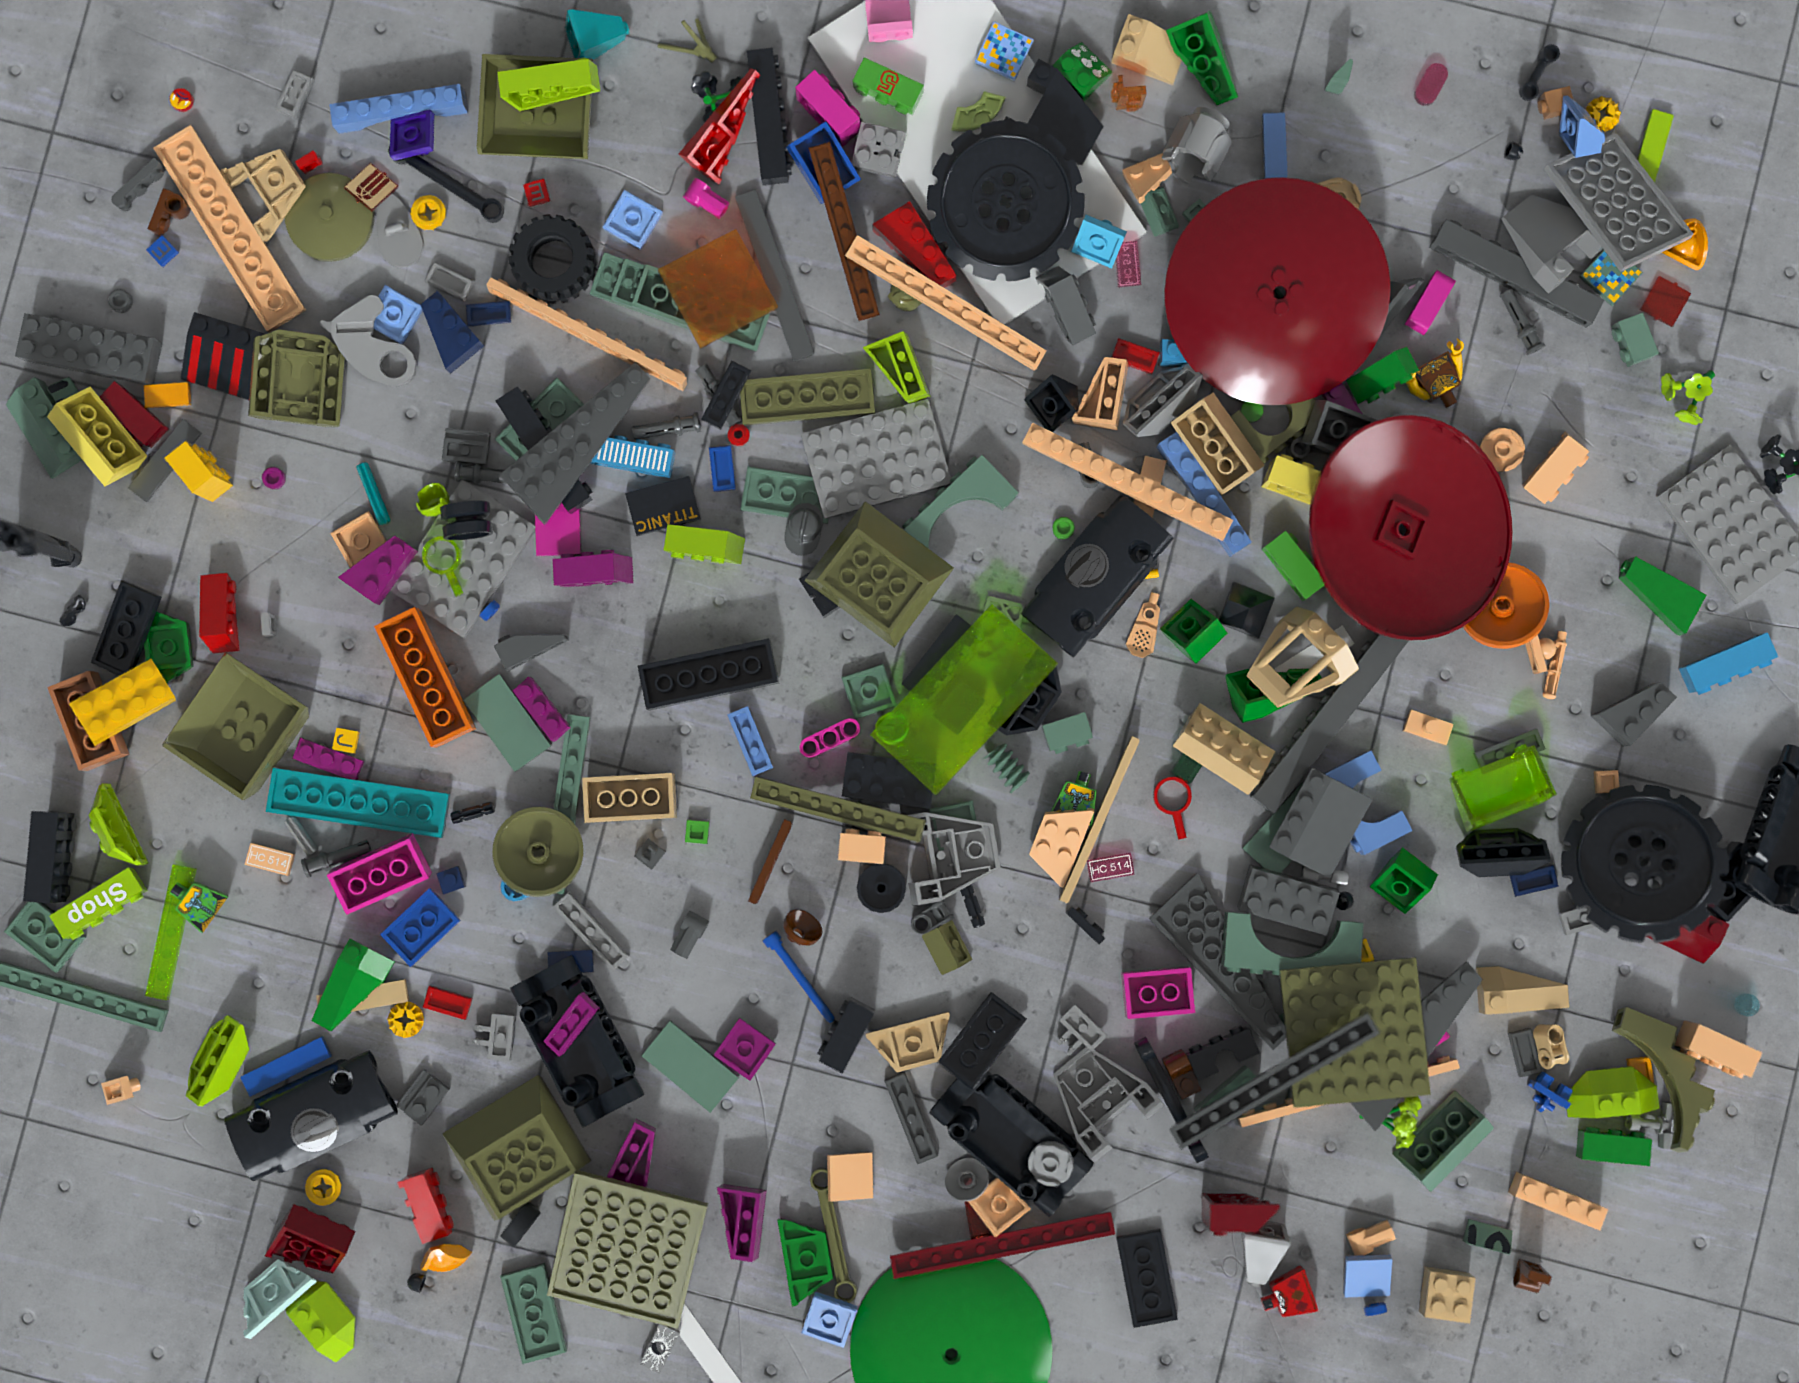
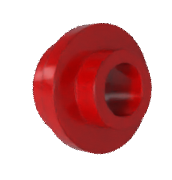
[728,424,750,446]

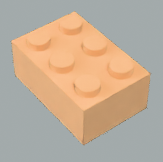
[1674,1020,1762,1079]

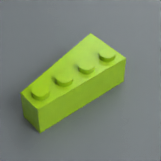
[497,58,600,111]

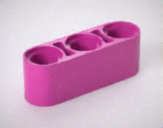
[1404,270,1456,336]
[799,718,860,758]

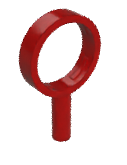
[1153,777,1192,840]

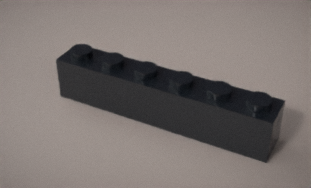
[746,47,792,186]
[495,386,593,514]

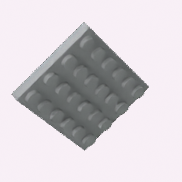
[1544,133,1693,272]
[800,399,952,519]
[1657,445,1799,604]
[390,480,536,639]

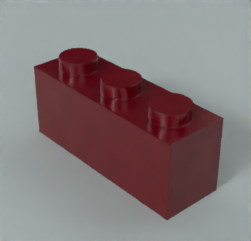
[99,381,169,448]

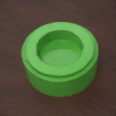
[1240,402,1263,423]
[1052,517,1075,540]

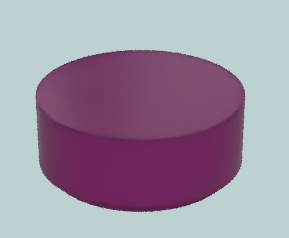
[262,467,286,490]

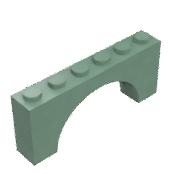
[902,455,1019,549]
[1221,912,1364,975]

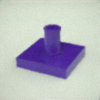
[390,109,434,161]

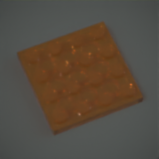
[658,229,778,349]

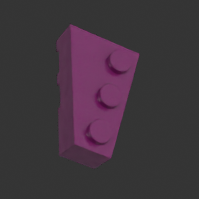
[553,550,634,587]

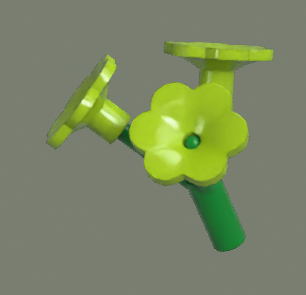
[1661,370,1715,425]

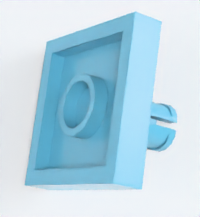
[1071,215,1127,269]

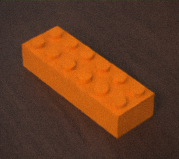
[374,607,476,748]

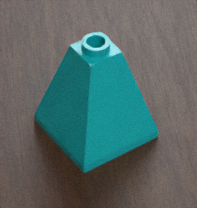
[564,9,629,60]

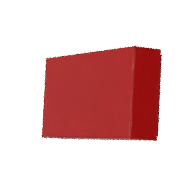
[1111,338,1160,374]
[422,985,473,1020]

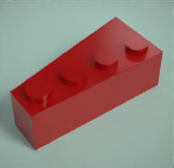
[872,201,956,288]

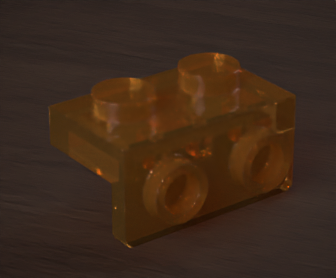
[1111,75,1146,112]

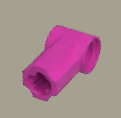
[683,178,730,219]

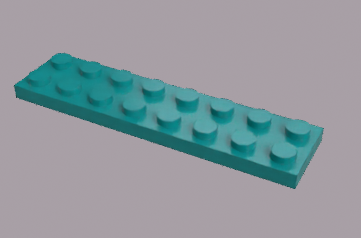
[265,768,450,838]

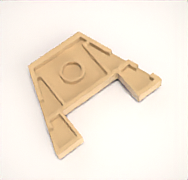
[220,149,306,242]

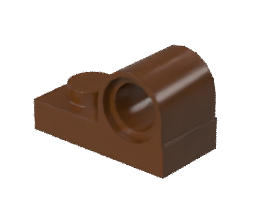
[147,188,191,236]
[1161,1049,1202,1100]
[1513,1259,1552,1293]

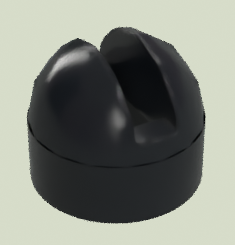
[1504,141,1523,161]
[1336,891,1354,910]
[407,1273,426,1293]

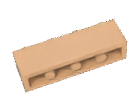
[1508,1171,1608,1230]

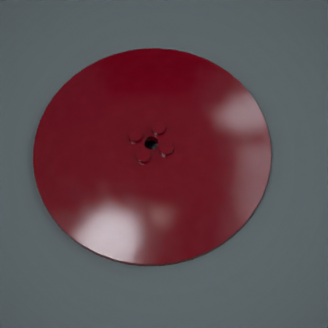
[1164,177,1390,405]
[1309,415,1513,641]

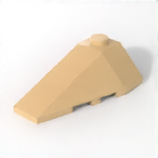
[1476,966,1569,1015]

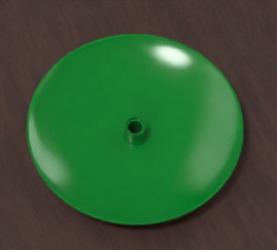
[850,1259,1053,1383]

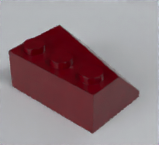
[1202,1193,1280,1236]
[264,1204,356,1274]

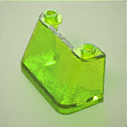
[1449,744,1557,832]

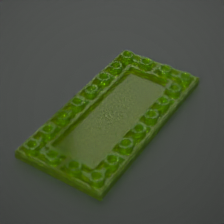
[870,604,1058,796]

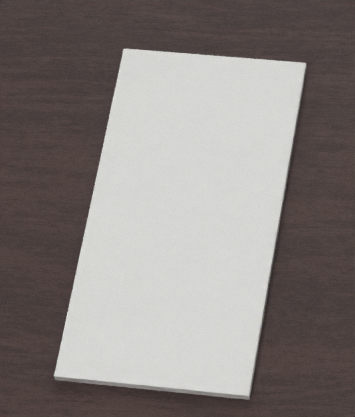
[808,0,1146,325]

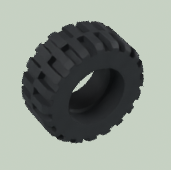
[509,214,597,304]

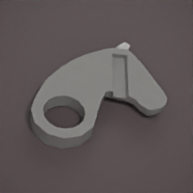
[319,295,418,387]

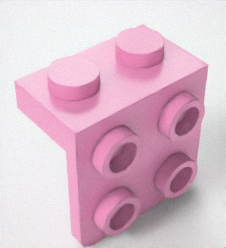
[865,0,913,43]

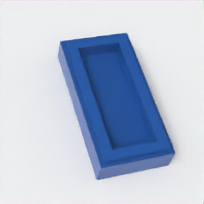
[709,445,736,492]

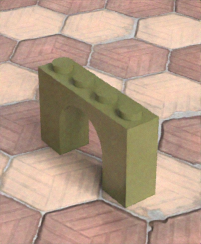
[1230,398,1316,464]

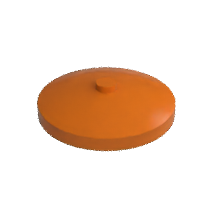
[1463,563,1549,649]

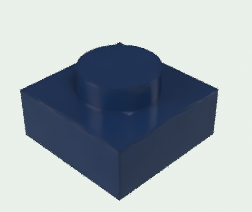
[436,866,466,894]

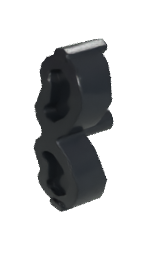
[59,595,86,626]

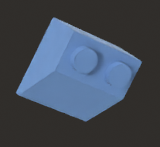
[1559,95,1605,158]

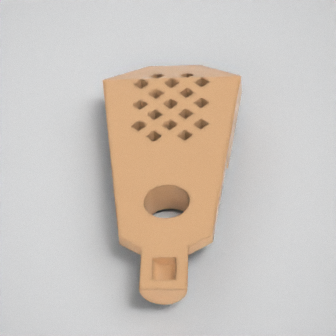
[1125,592,1160,658]

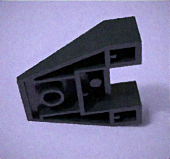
[1004,59,1104,165]

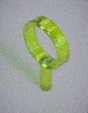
[422,536,464,597]

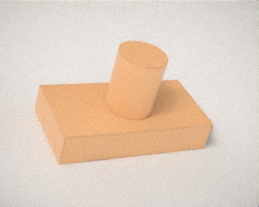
[1403,710,1454,745]
[101,1075,140,1105]

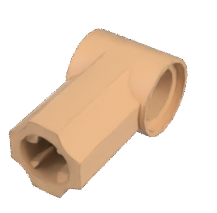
[1346,1220,1395,1256]

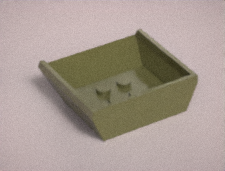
[477,54,593,159]
[805,501,954,648]
[162,652,309,800]
[442,1075,591,1221]

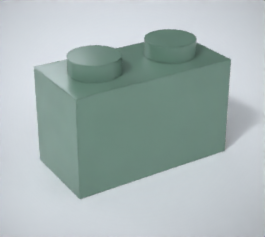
[1611,313,1659,367]
[1041,712,1093,754]

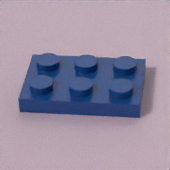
[380,888,461,967]

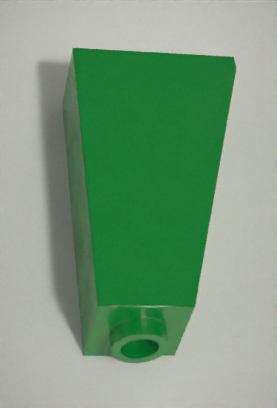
[1619,556,1707,636]

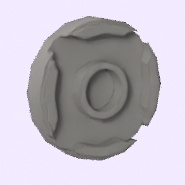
[1028,1141,1073,1186]

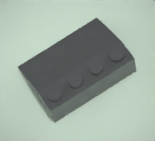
[1269,767,1373,878]

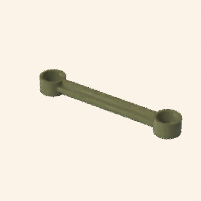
[810,1167,857,1303]

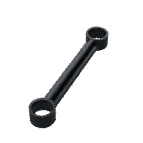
[388,146,504,223]
[1134,1037,1209,1164]

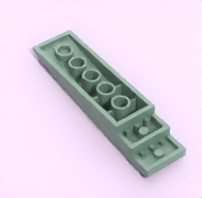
[590,252,771,352]

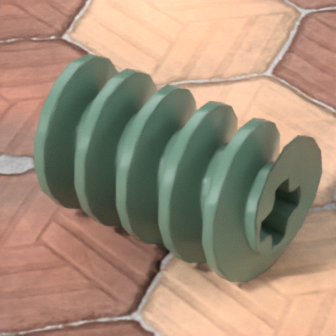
[983,743,1030,793]

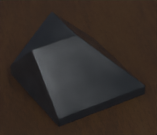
[1024,374,1079,432]
[1219,582,1275,639]

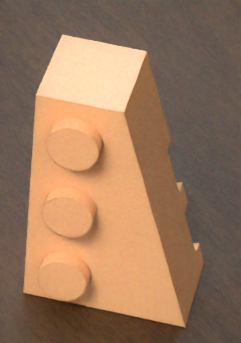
[1072,357,1128,430]

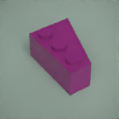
[337,536,418,605]
[606,1118,656,1187]
[717,1184,767,1262]

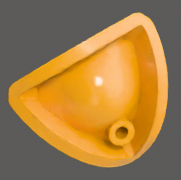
[1662,218,1708,270]
[420,1244,472,1272]

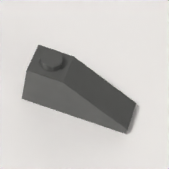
[494,635,569,671]

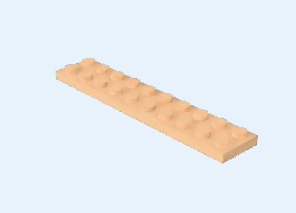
[153,125,306,333]

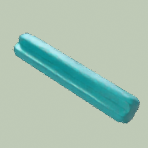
[356,462,391,525]

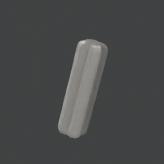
[284,816,318,856]

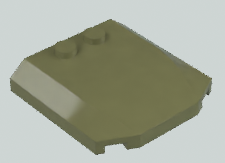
[248,329,345,427]

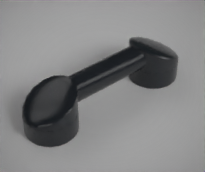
[1519,44,1560,101]

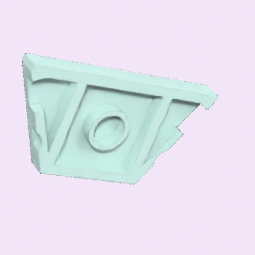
[244,1259,317,1339]

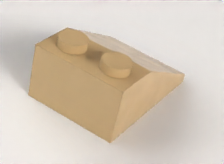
[1111,14,1182,85]

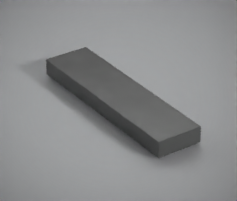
[128,419,202,502]
[884,1072,938,1165]

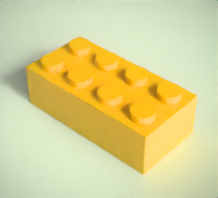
[69,659,176,746]

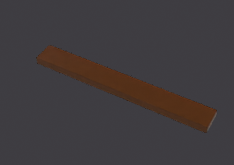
[808,142,880,321]

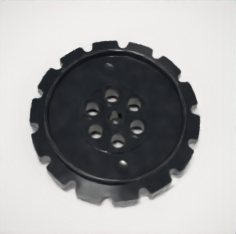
[927,120,1085,282]
[1561,785,1729,943]

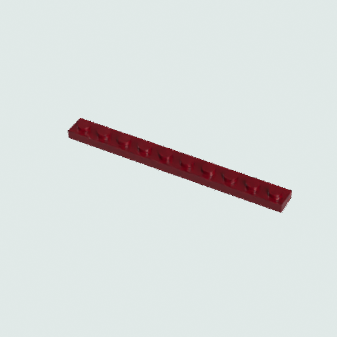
[890,1212,1116,1279]

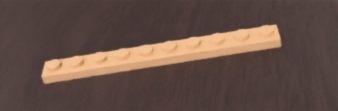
[845,235,1047,371]
[487,278,687,391]
[1022,423,1233,541]
[1237,1055,1460,1127]

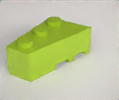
[863,331,930,404]
[663,524,745,565]

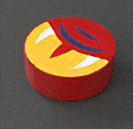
[170,88,194,112]

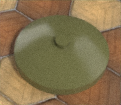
[285,173,374,261]
[492,807,584,897]

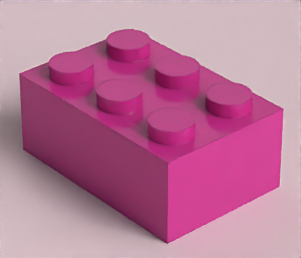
[795,70,861,147]
[1121,966,1195,1019]

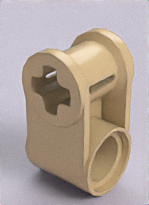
[1533,1024,1569,1069]

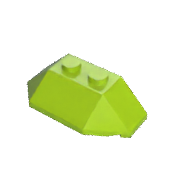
[88,783,149,865]
[186,1015,249,1107]
[1566,1066,1660,1118]
[285,1280,355,1362]

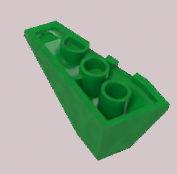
[1166,11,1238,106]
[311,938,395,1031]

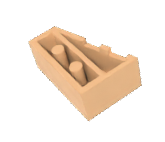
[1522,432,1589,504]

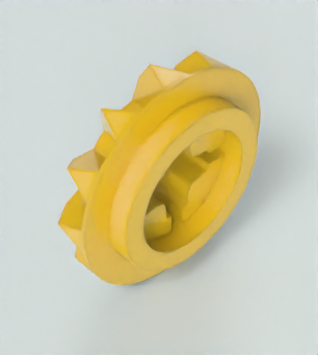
[1585,96,1621,132]
[411,195,446,230]
[387,1002,424,1038]
[305,1169,342,1206]

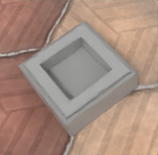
[261,613,277,637]

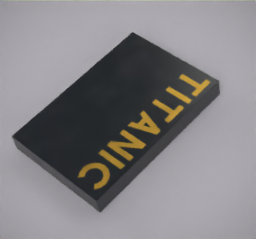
[625,476,701,536]

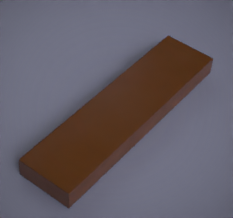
[748,819,793,904]

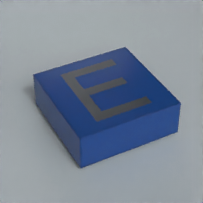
[146,235,179,267]

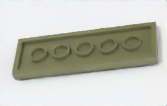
[740,369,875,425]

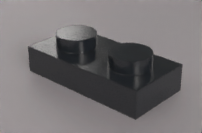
[1065,906,1105,945]

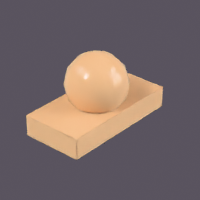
[1525,635,1556,674]

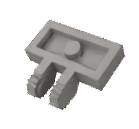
[1056,1004,1107,1055]
[472,1013,516,1061]

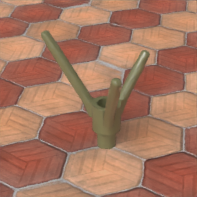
[658,18,717,63]

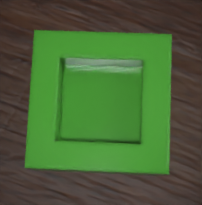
[685,820,710,844]

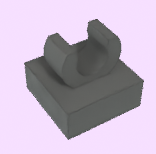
[634,838,666,870]

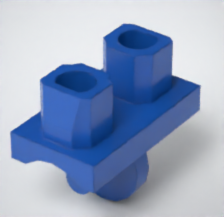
[1527,1072,1573,1112]

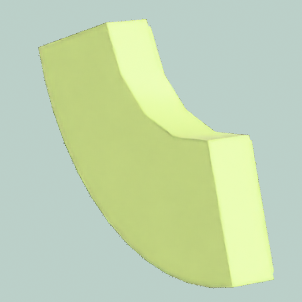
[952,92,1005,132]

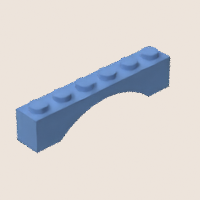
[329,84,468,134]
[1156,432,1252,557]

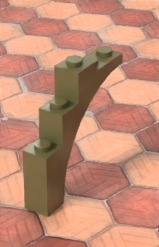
[1612,1007,1715,1153]

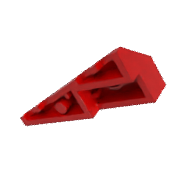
[678,69,760,185]

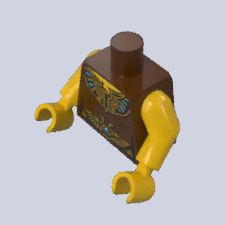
[1406,338,1464,408]

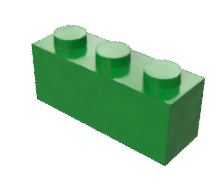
[1346,347,1419,404]
[1576,1126,1652,1166]

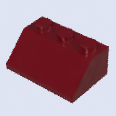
[1646,915,1730,964]

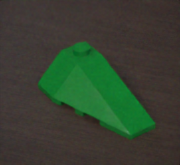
[1225,669,1322,723]

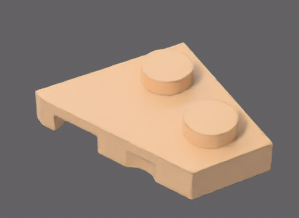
[1122,153,1172,204]

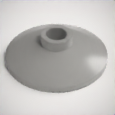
[945,1158,989,1202]

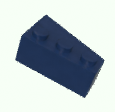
[420,290,484,374]

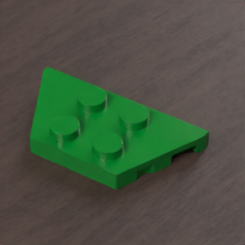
[144,612,194,684]
[777,1218,833,1307]

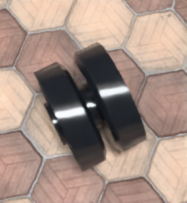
[440,501,493,541]
[856,863,906,913]

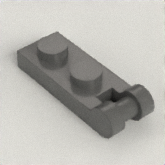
[111,158,166,212]

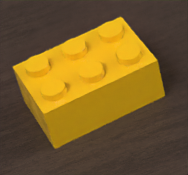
[165,441,233,502]

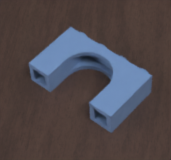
[1325,751,1413,855]

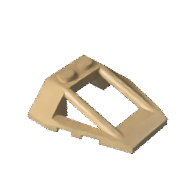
[1247,607,1359,708]

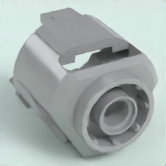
[1162,107,1232,184]

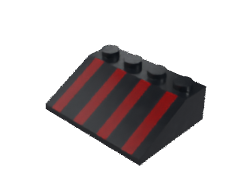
[181,312,265,400]

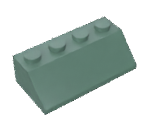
[6,377,82,479]
[1392,1091,1494,1192]

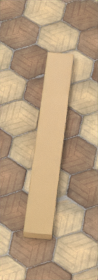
[1058,736,1140,903]

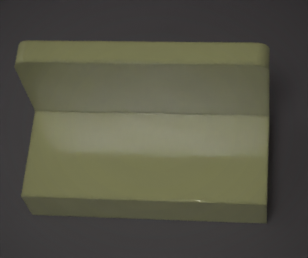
[922,920,972,975]

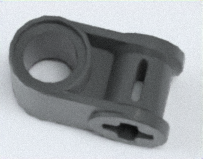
[911,899,954,934]

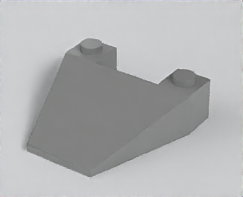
[1502,195,1603,294]
[901,812,1000,905]
[1053,1047,1165,1162]

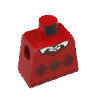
[1260,1265,1319,1317]

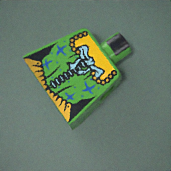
[1050,771,1096,826]
[170,881,228,933]

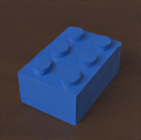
[786,122,861,204]

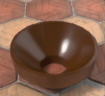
[783,909,823,946]

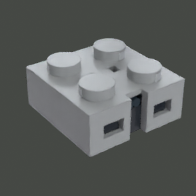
[851,122,906,178]

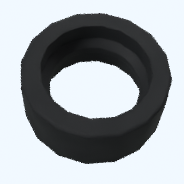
[500,1202,541,1247]

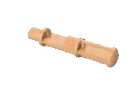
[1542,631,1567,699]

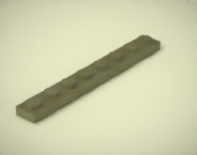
[750,777,926,842]

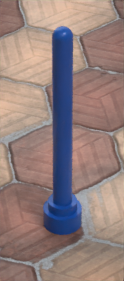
[762,930,835,1023]

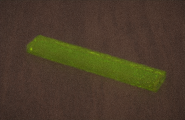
[145,864,197,1001]

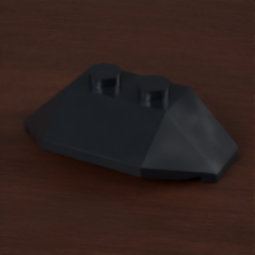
[988,649,1062,736]
[1456,828,1551,877]

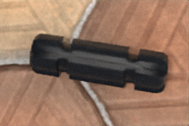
[450,802,495,824]
[960,885,985,928]

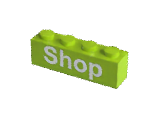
[49,867,148,940]

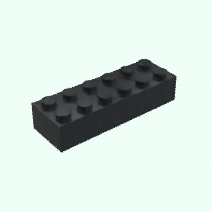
[637,638,780,711]

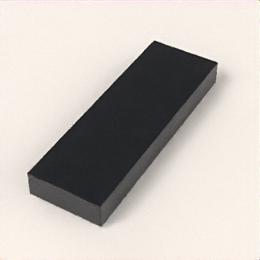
[701,360,751,430]

